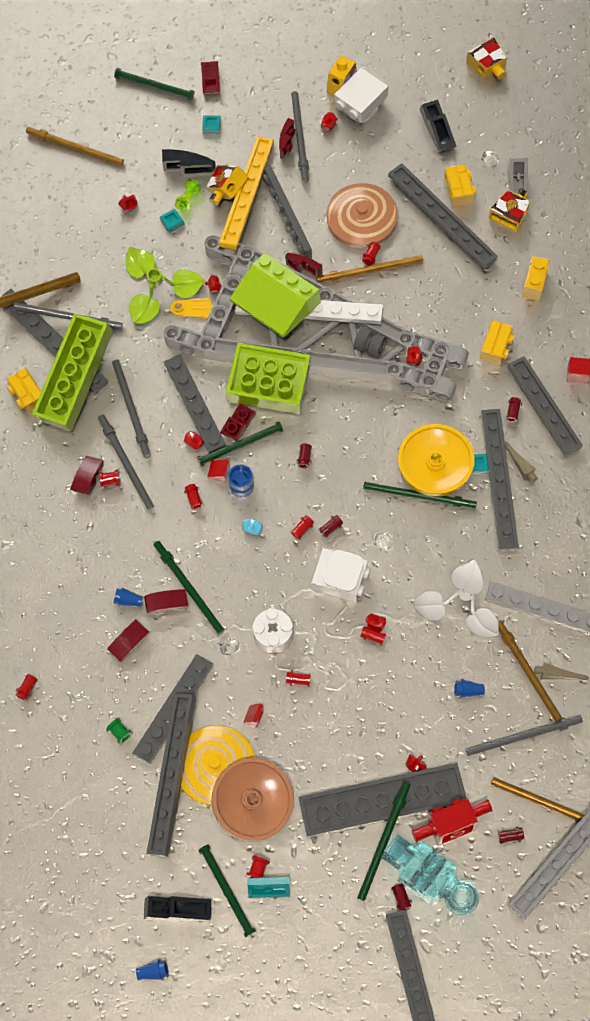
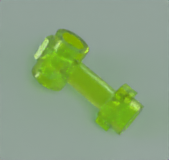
[175,179,202,210]

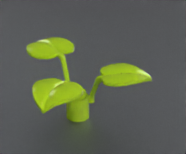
[126,247,205,324]

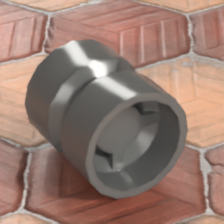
[353,326,387,358]

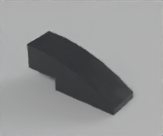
[420,99,457,152]
[162,149,216,176]
[143,896,211,921]

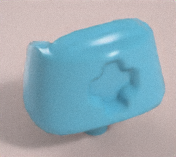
[242,519,262,536]

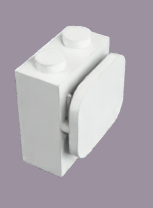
[334,68,388,123]
[311,548,370,602]

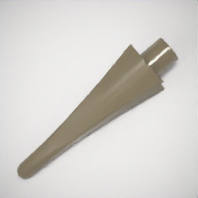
[505,442,538,483]
[534,663,589,680]

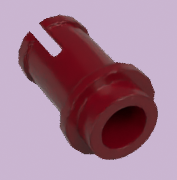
[506,397,522,422]
[296,443,312,469]
[318,515,343,538]
[498,826,525,844]
[391,883,412,911]

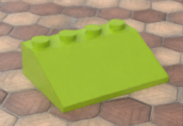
[229,253,321,338]
[226,343,311,415]

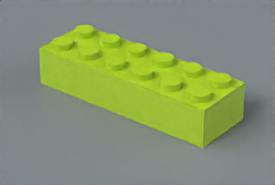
[32,313,113,432]

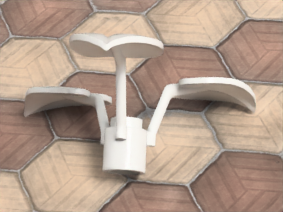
[413,559,499,637]

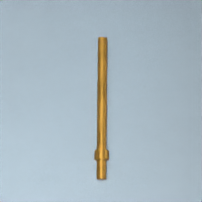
[26,127,124,166]
[316,255,423,283]
[498,620,563,723]
[491,777,585,822]

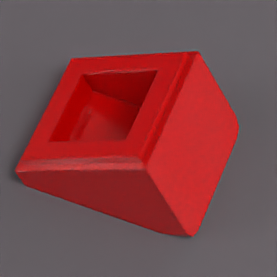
[207,459,230,482]
[243,703,264,728]

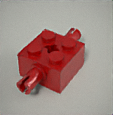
[411,799,493,846]

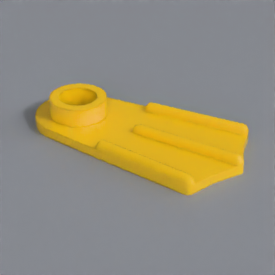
[170,298,213,319]

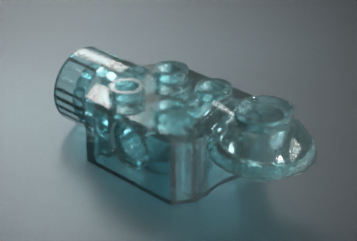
[382,835,479,915]

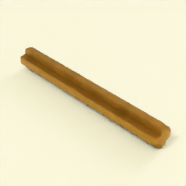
[0,272,80,308]

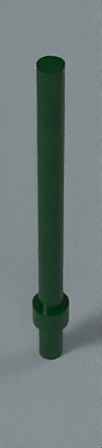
[363,482,477,509]
[153,541,225,635]
[357,782,411,901]

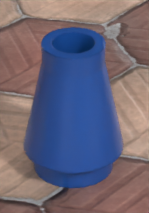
[113,587,143,607]
[454,679,485,699]
[136,959,169,981]

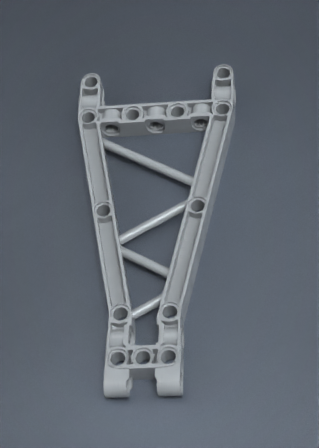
[164,235,469,402]

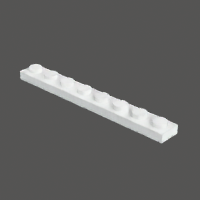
[235,300,384,324]

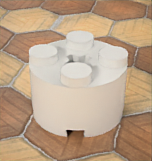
[253,608,293,654]

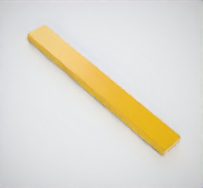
[219,136,274,250]

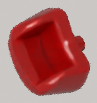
[320,112,337,131]
[118,194,138,211]
[205,275,222,292]
[406,346,422,366]
[184,431,203,450]
[365,614,386,632]
[405,754,427,772]

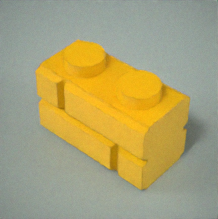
[444,164,476,207]
[522,256,550,301]
[480,320,515,365]
[6,368,41,414]

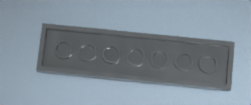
[298,763,467,838]

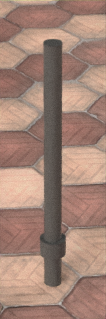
[291,91,309,182]
[13,302,123,330]
[112,359,151,458]
[98,414,154,510]
[465,715,583,756]

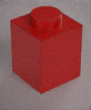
[567,357,590,384]

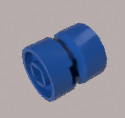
[228,464,254,498]

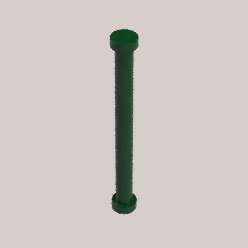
[114,68,195,101]
[197,421,283,467]
[198,845,256,938]

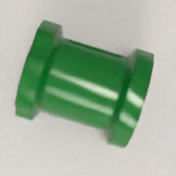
[106,718,133,745]

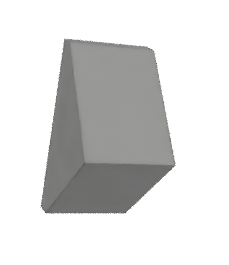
[508,158,528,194]

